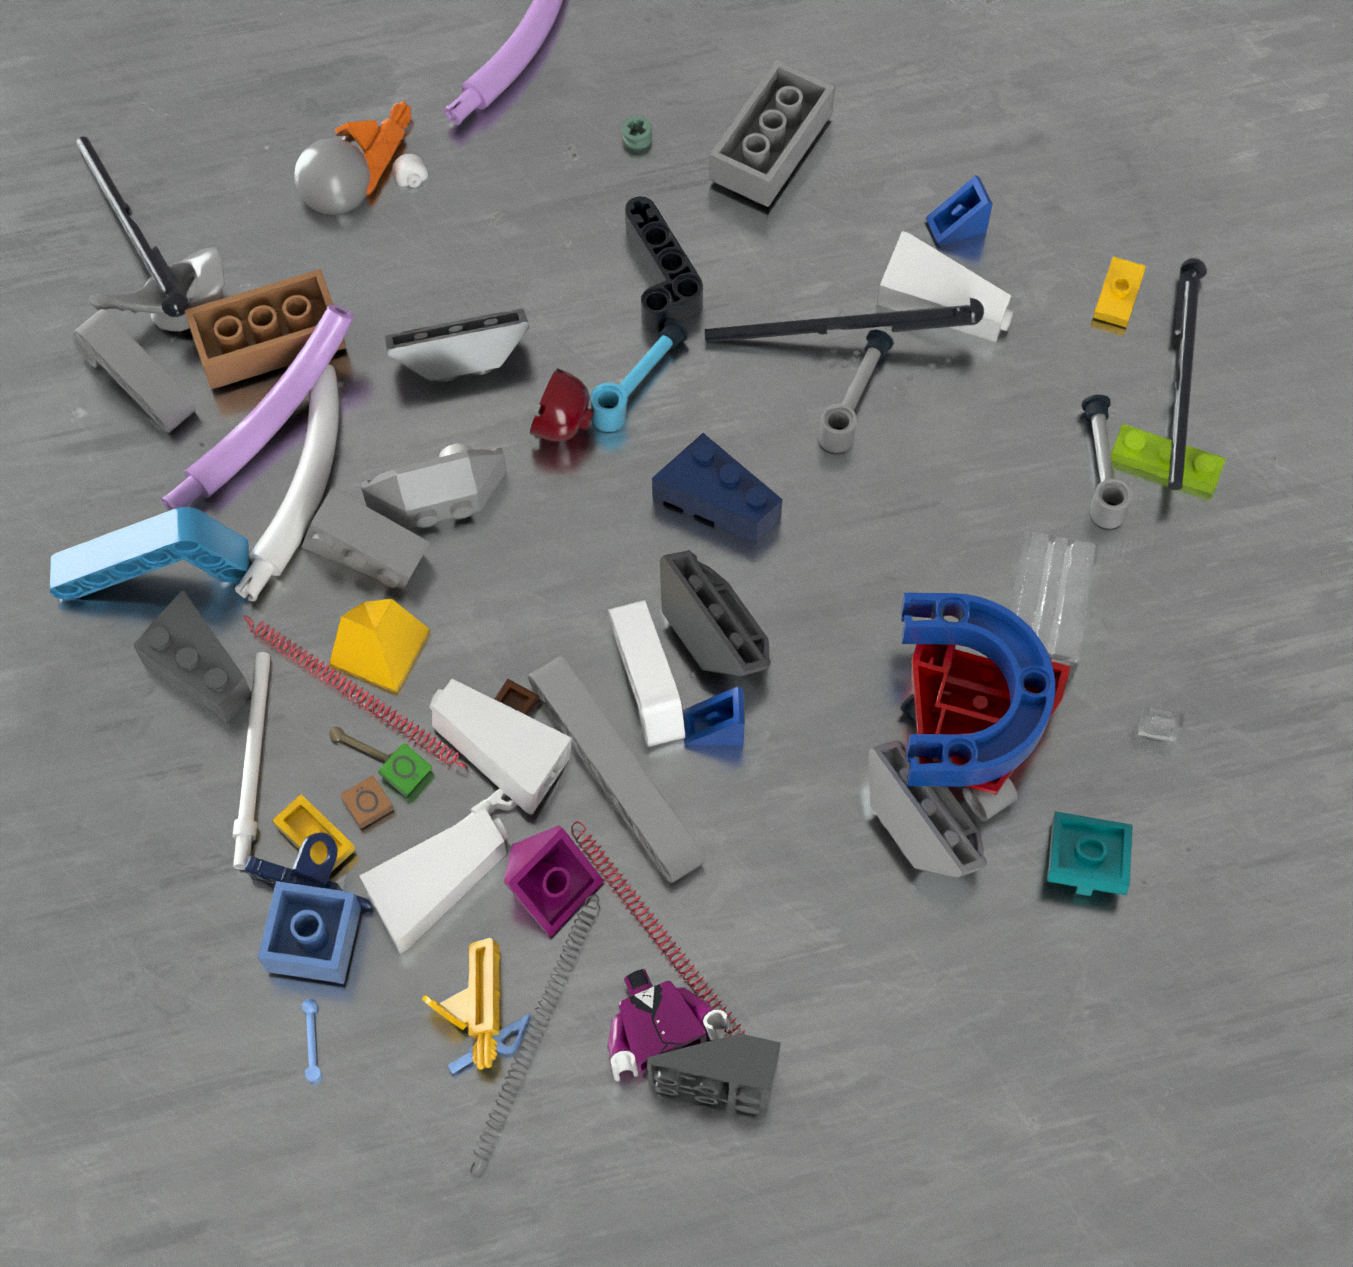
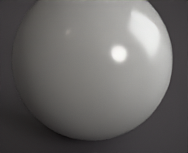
[294,138,370,215]

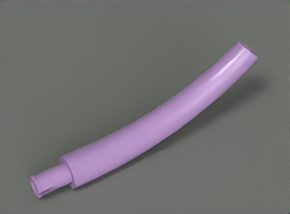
[444,0,563,125]
[161,304,355,511]

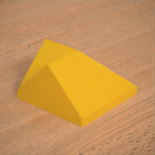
[329,599,430,694]

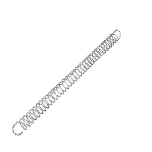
[470,895,600,1174]

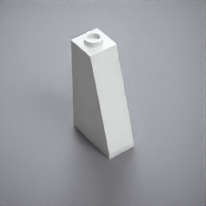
[877,231,1014,342]
[429,679,572,815]
[359,809,509,954]

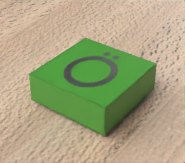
[377,742,433,797]

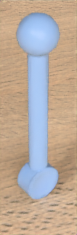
[302,999,322,1083]

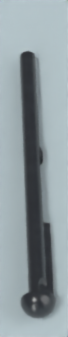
[76,136,189,317]
[1168,258,1207,490]
[705,298,984,343]

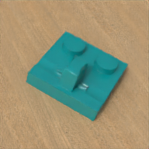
[1047,811,1133,896]

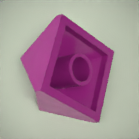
[504,825,604,937]

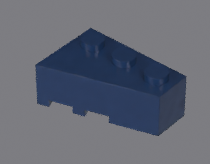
[652,433,783,543]

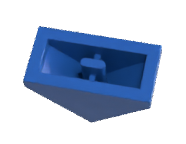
[925,175,993,245]
[683,687,745,746]

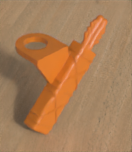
[335,101,412,195]

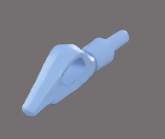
[447,1013,531,1074]

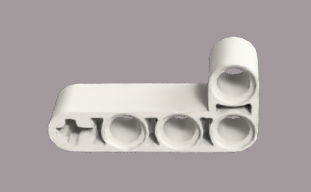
[608,600,685,747]

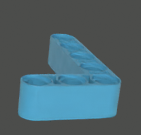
[50,507,250,599]

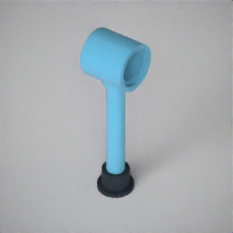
[591,318,689,432]

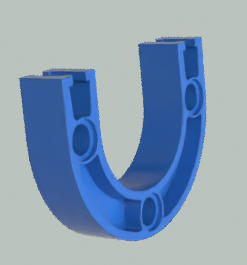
[901,593,1055,787]

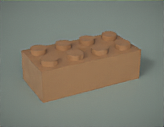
[184,269,347,389]

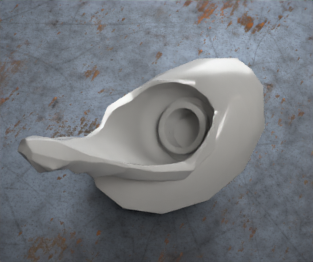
[89,247,225,332]

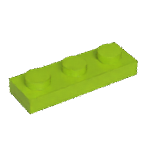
[1111,423,1226,494]

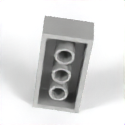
[709,60,835,207]

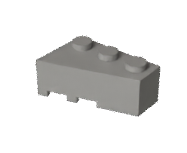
[301,488,430,590]

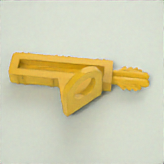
[422,938,500,1070]

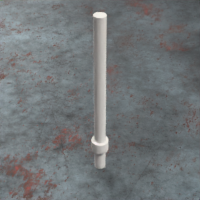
[232,652,271,870]

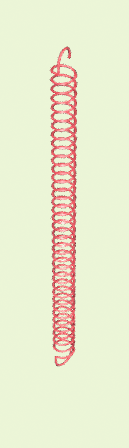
[244,616,468,769]
[571,821,746,1036]

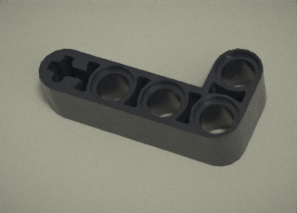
[625,196,703,332]

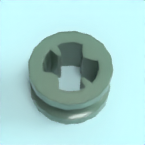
[622,116,652,149]

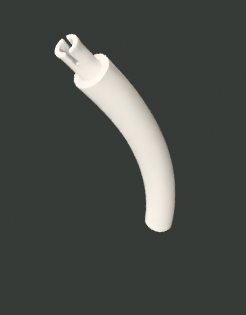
[235,364,339,602]

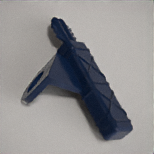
[245,833,372,908]

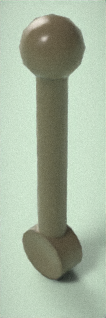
[329,726,393,762]

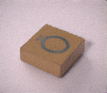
[340,775,394,829]

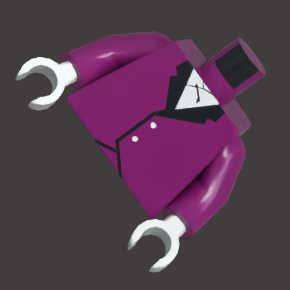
[607,969,733,1081]

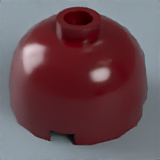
[530,368,594,442]

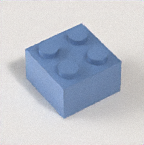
[258,881,361,984]

